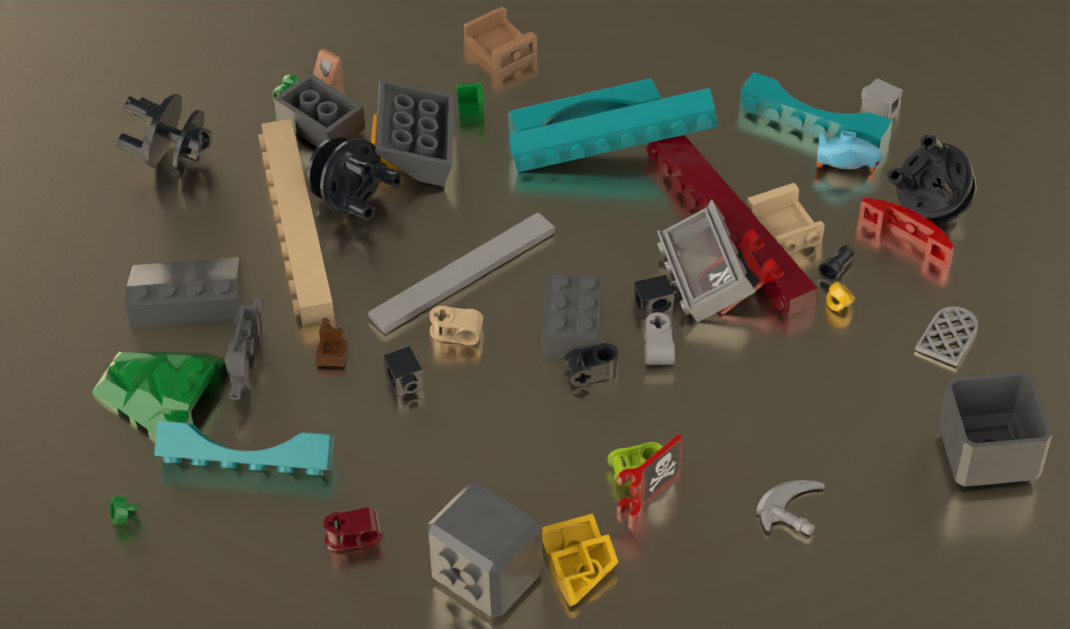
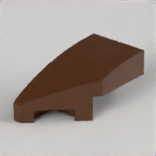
[316,318,348,367]

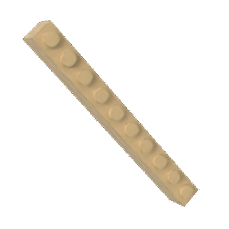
[258,119,335,326]

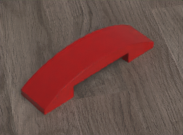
[859,198,954,268]

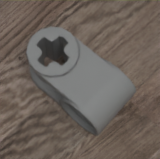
[644,312,675,365]

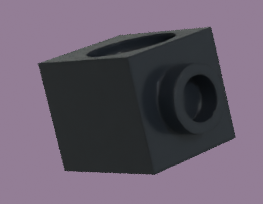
[634,275,677,319]
[384,346,424,397]

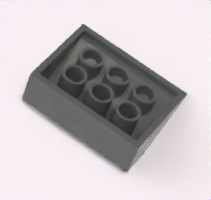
[375,79,454,186]
[125,257,240,329]

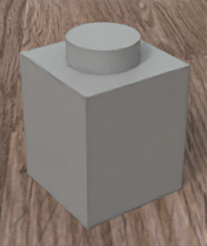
[861,78,903,119]

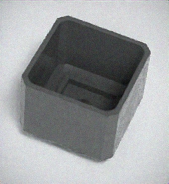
[938,372,1053,487]
[427,481,543,617]

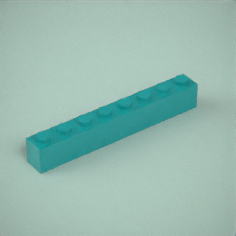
[509,88,718,172]

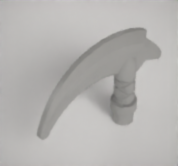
[756,480,825,535]

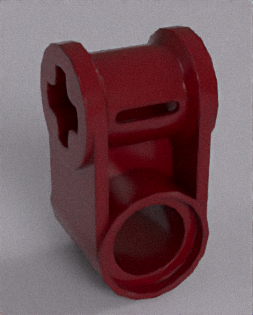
[323,507,383,552]

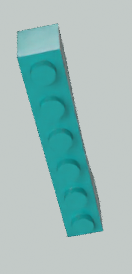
[739,72,893,151]
[508,78,661,133]
[154,421,335,475]

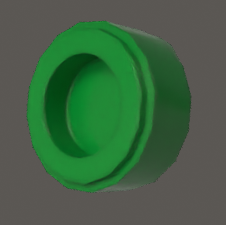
[109,495,139,525]

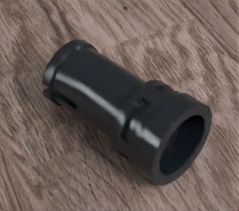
[819,245,855,282]

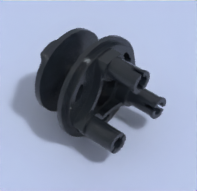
[117,93,212,171]
[887,134,977,222]
[307,136,403,220]

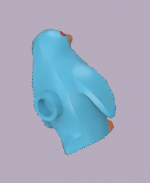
[817,131,884,173]

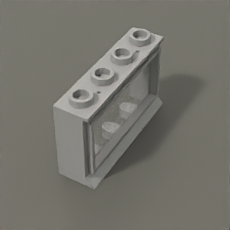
[657,200,756,322]

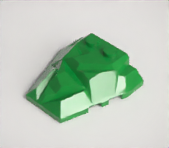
[92,351,227,439]

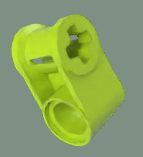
[607,442,663,487]

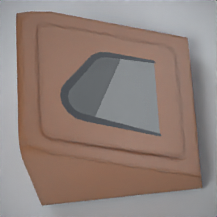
[313,49,343,85]

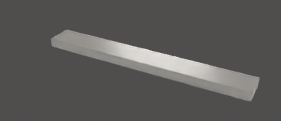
[368,212,555,334]

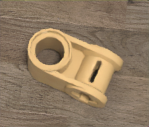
[430,306,483,346]

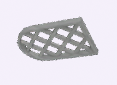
[915,306,978,366]

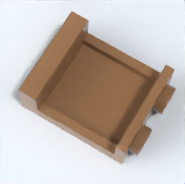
[464,6,537,74]

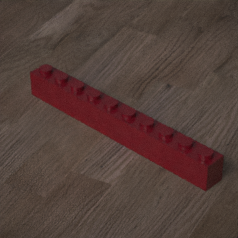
[647,135,818,318]

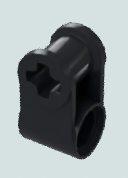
[563,343,619,387]

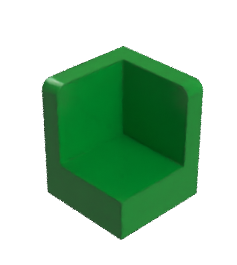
[456,82,485,124]

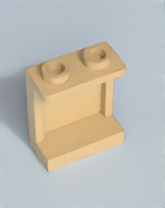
[747,183,825,254]

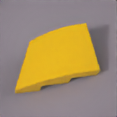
[542,513,619,607]

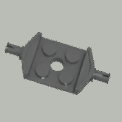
[224,298,264,400]

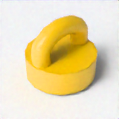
[826,281,855,311]

